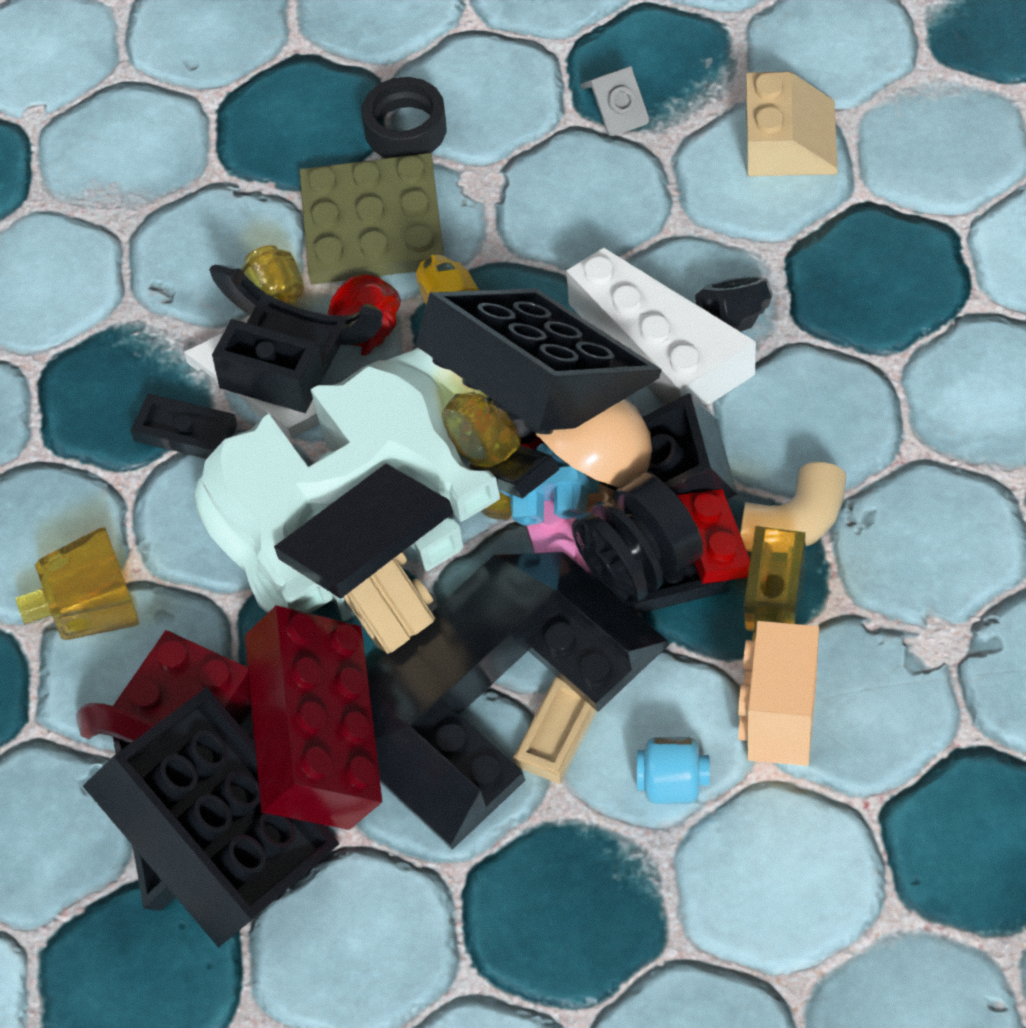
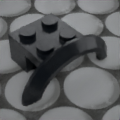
[209,264,383,413]

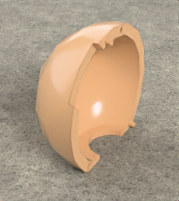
[536,398,652,487]

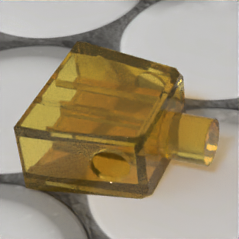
[744,526,806,641]
[15,527,140,640]

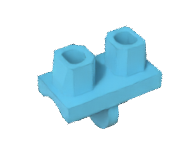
[499,443,599,526]

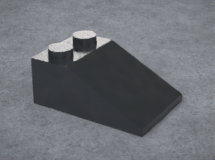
[585,393,737,499]

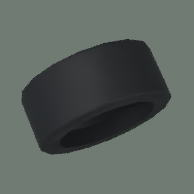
[362,77,447,159]

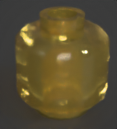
[240,245,305,307]

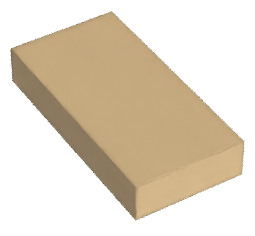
[513,676,597,784]

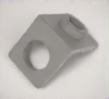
[580,66,649,136]

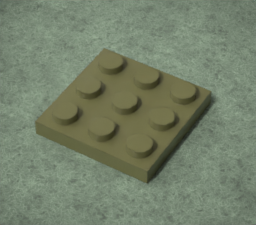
[299,153,444,285]

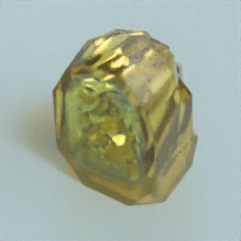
[442,392,521,467]

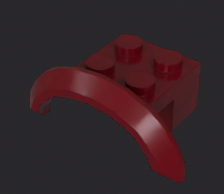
[76,630,252,743]

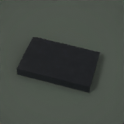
[274,463,453,599]

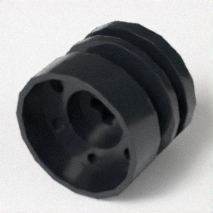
[571,473,704,606]

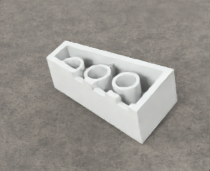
[566,248,756,407]

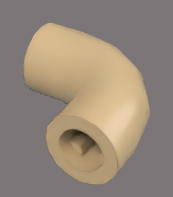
[740,462,846,554]

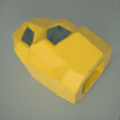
[416,255,479,305]

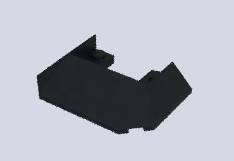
[367,552,669,850]

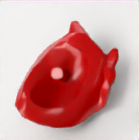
[328,274,401,356]

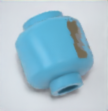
[637,737,710,804]

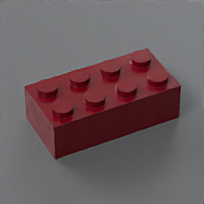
[245,605,383,830]

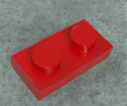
[676,489,753,584]

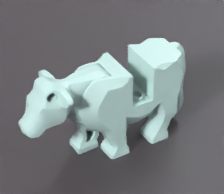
[193,347,500,621]

